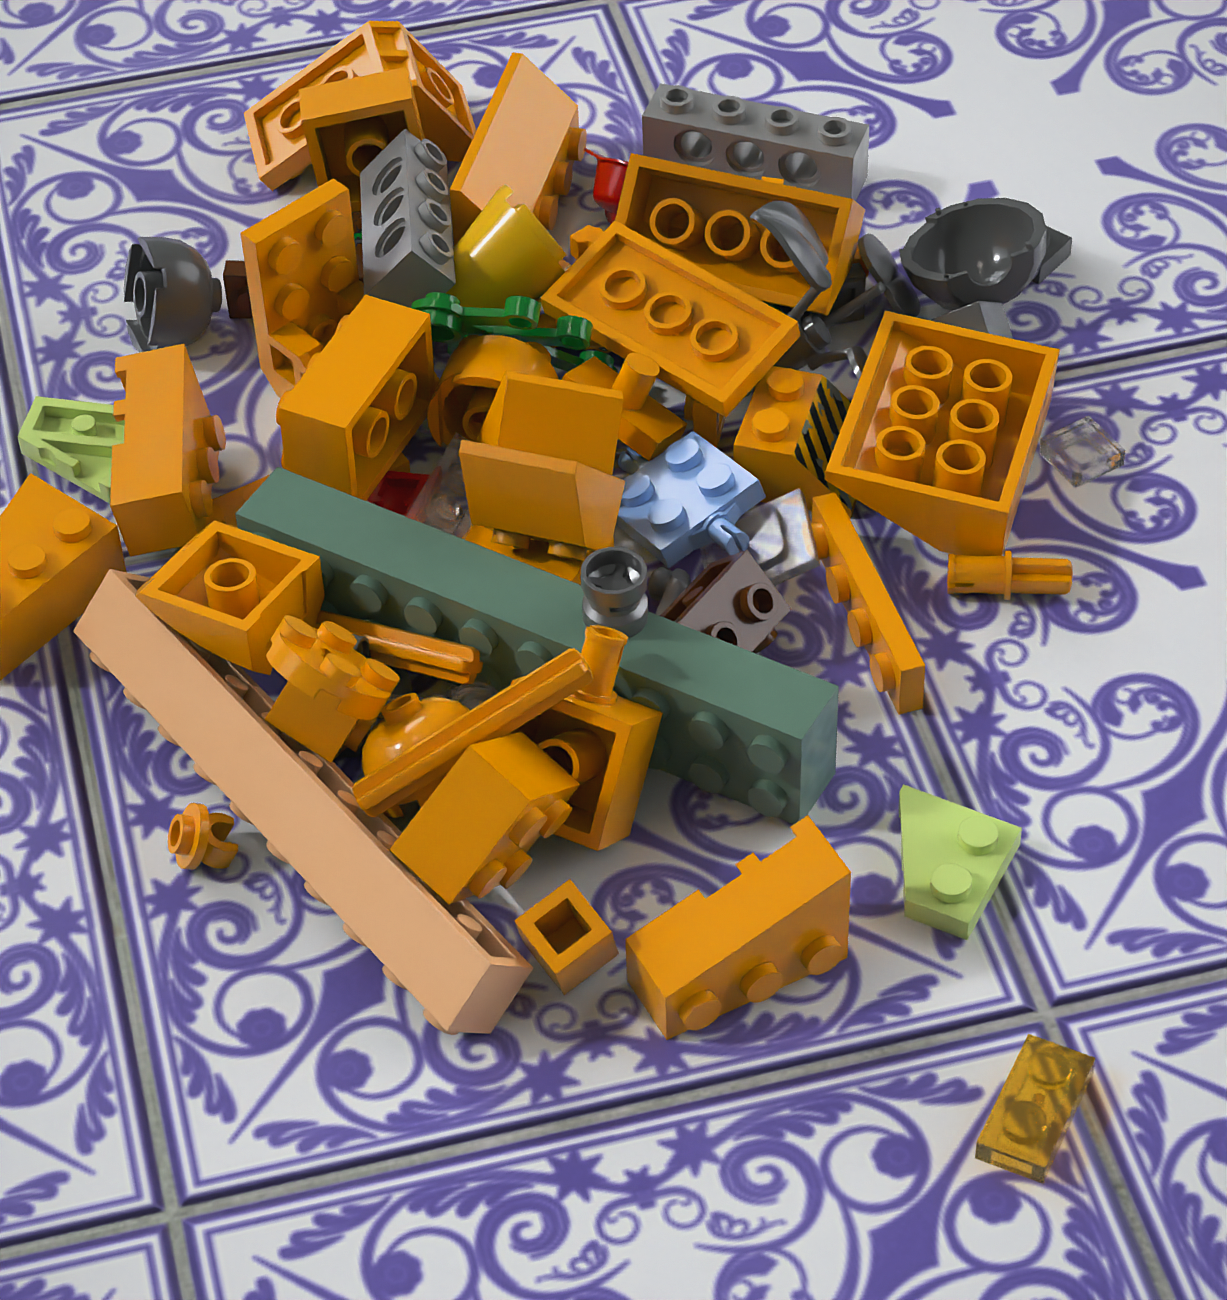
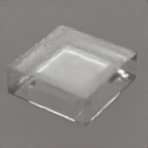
[1039,416,1125,488]

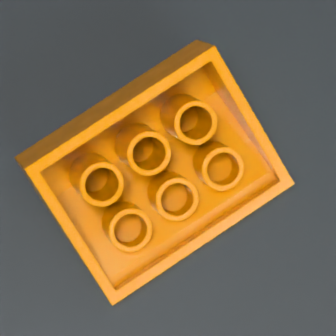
[824,311,1060,556]

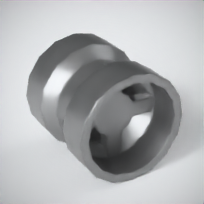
[581,547,648,638]

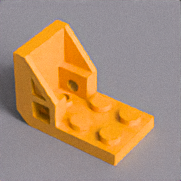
[243,21,476,191]
[240,178,439,398]

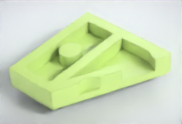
[17,396,125,504]
[898,784,1022,940]

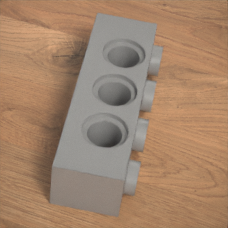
[642,83,869,201]
[360,129,456,308]

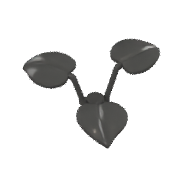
[750,201,921,381]

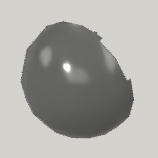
[899,198,1046,311]

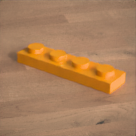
[805,492,925,715]

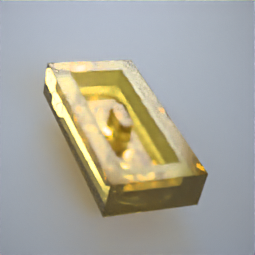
[975,1034,1096,1184]

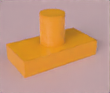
[562,353,688,461]

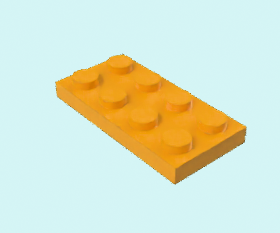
[540,220,801,417]

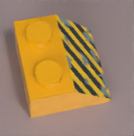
[733,366,857,519]

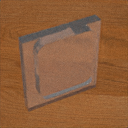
[700,488,820,586]

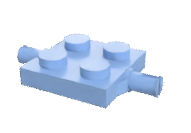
[616,431,766,568]

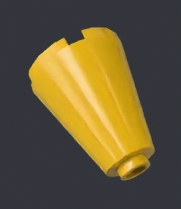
[447,184,571,309]

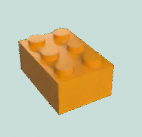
[276,294,435,501]

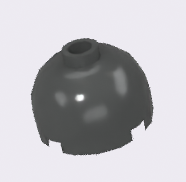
[124,237,222,352]

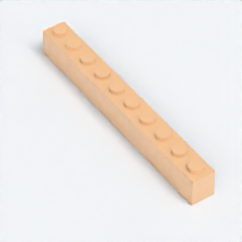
[73,569,533,1035]

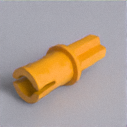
[947,551,1073,600]

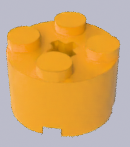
[427,335,559,464]

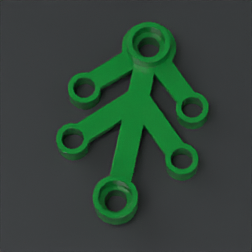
[411,292,618,373]

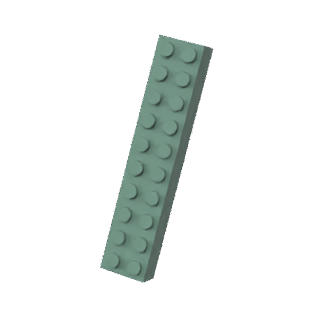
[235,467,839,824]

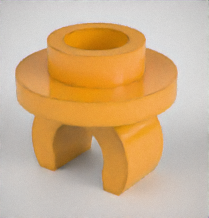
[168,803,238,870]

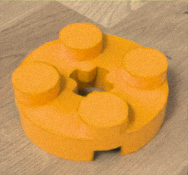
[265,615,400,720]

